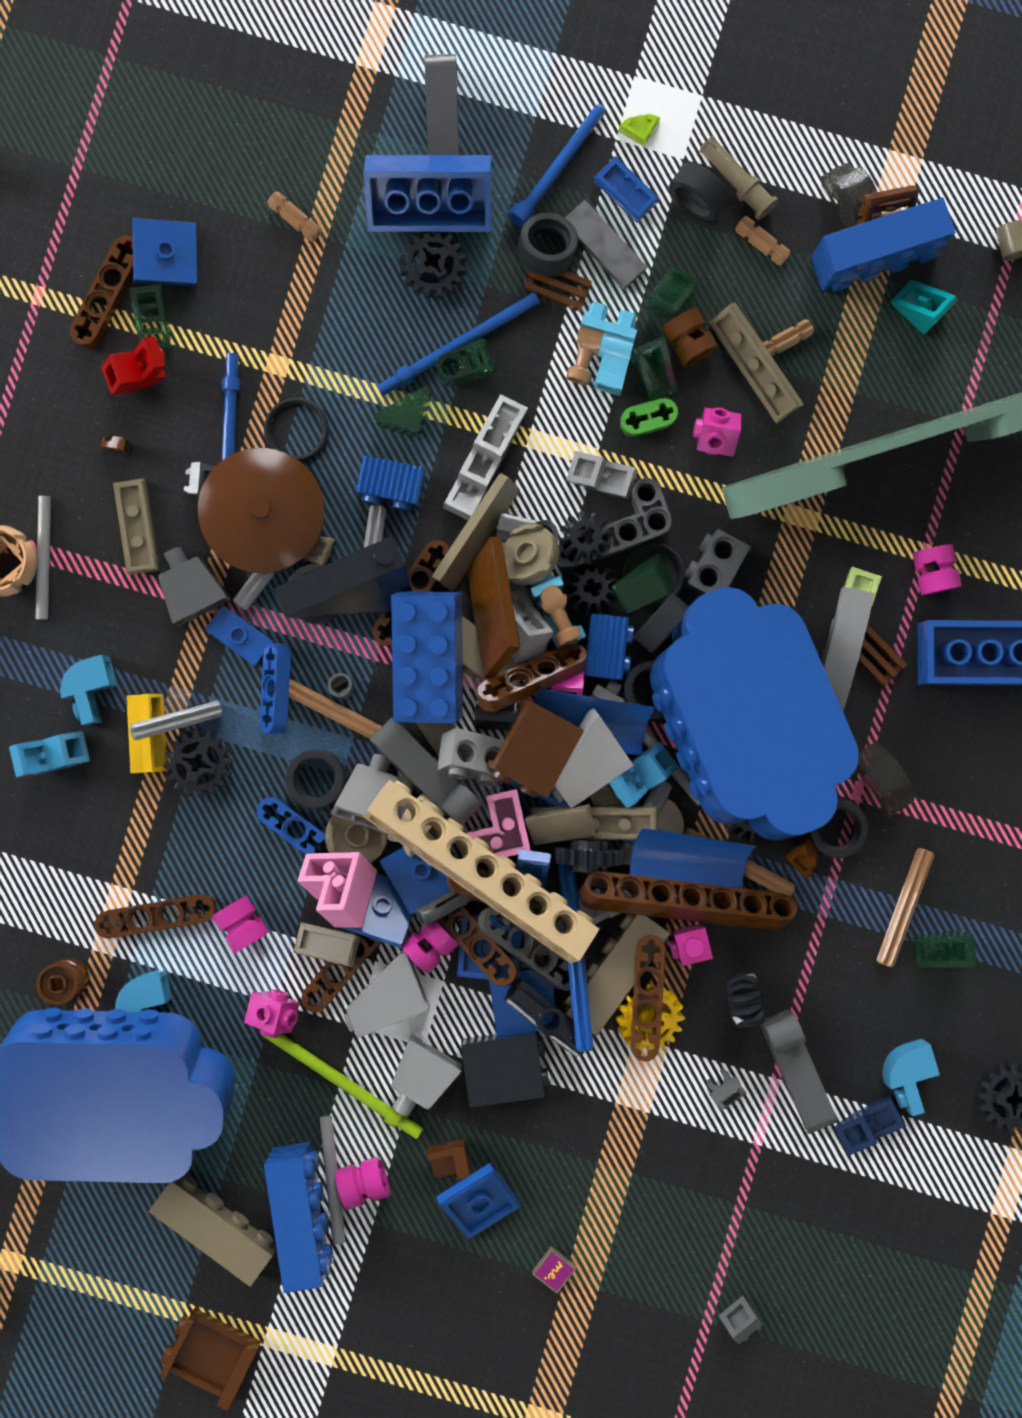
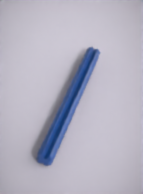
[558,863,594,1052]

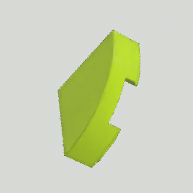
[618,113,661,147]

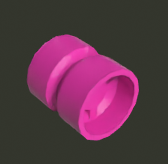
[912,544,962,596]
[211,895,269,954]
[401,920,459,974]
[335,1156,390,1210]

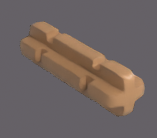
[267,191,321,242]
[735,216,791,266]
[762,319,814,357]

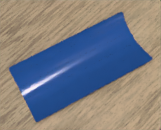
[534,689,655,756]
[630,828,756,888]

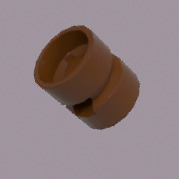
[663,308,718,367]
[36,958,90,1005]

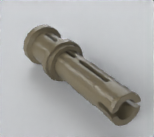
[699,136,779,220]

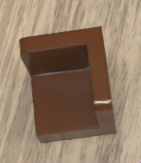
[427,1138,471,1180]

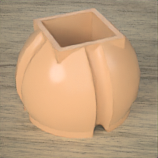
[0,525,37,597]

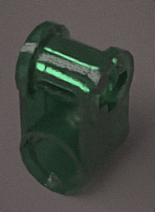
[437,339,498,388]

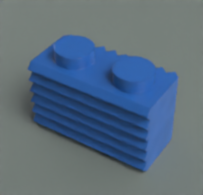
[356,455,426,512]
[584,614,634,681]

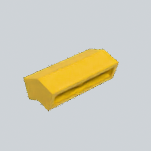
[127,694,167,773]

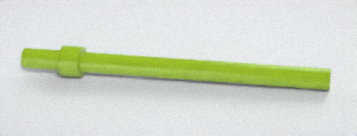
[262,1034,423,1139]

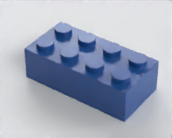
[363,155,492,232]
[811,197,956,292]
[391,592,463,724]
[917,620,1022,686]
[264,1141,334,1293]

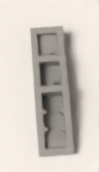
[443,394,528,520]
[821,587,874,711]

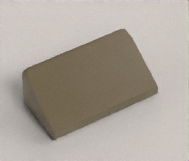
[525,804,596,845]

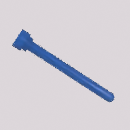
[508,104,605,228]

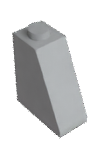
[552,708,634,809]
[344,950,430,1039]

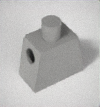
[331,754,399,834]
[390,1034,462,1117]

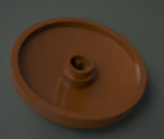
[198,448,324,574]

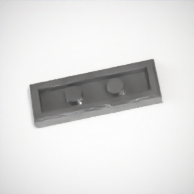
[565,200,647,290]

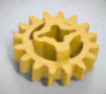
[616,984,685,1051]

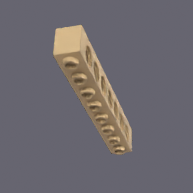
[363,780,599,963]

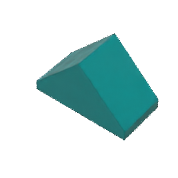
[891,279,958,334]

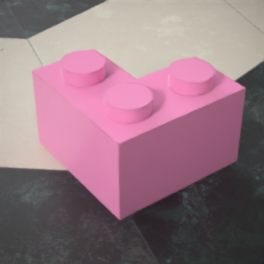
[464,789,531,863]
[298,852,377,927]

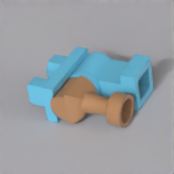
[566,302,637,396]
[531,573,586,649]

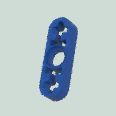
[260,643,291,734]
[257,797,328,855]

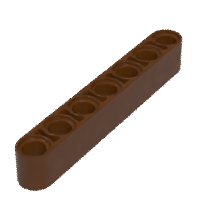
[578,871,797,931]

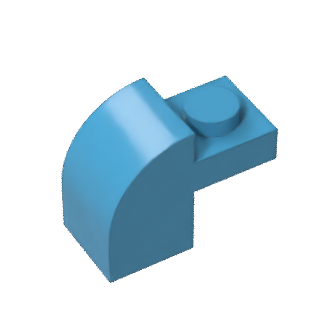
[60,655,118,726]
[9,731,90,777]
[609,742,679,808]
[115,968,172,1012]
[882,1039,940,1116]

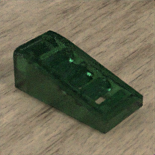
[129,284,172,349]

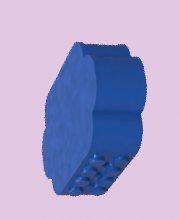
[650,587,859,840]
[0,1008,235,1183]

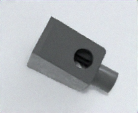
[159,547,232,626]

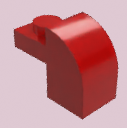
[101,336,166,396]

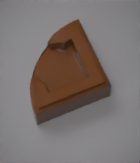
[100,436,133,456]
[785,838,819,879]

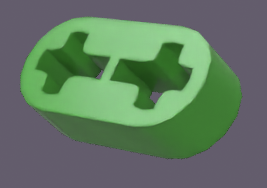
[620,398,678,437]

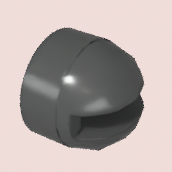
[328,673,354,699]

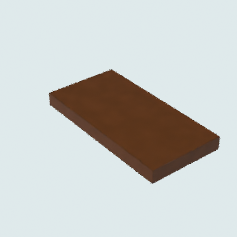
[467,537,520,679]

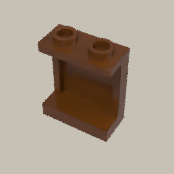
[486,699,584,798]
[160,1308,261,1411]

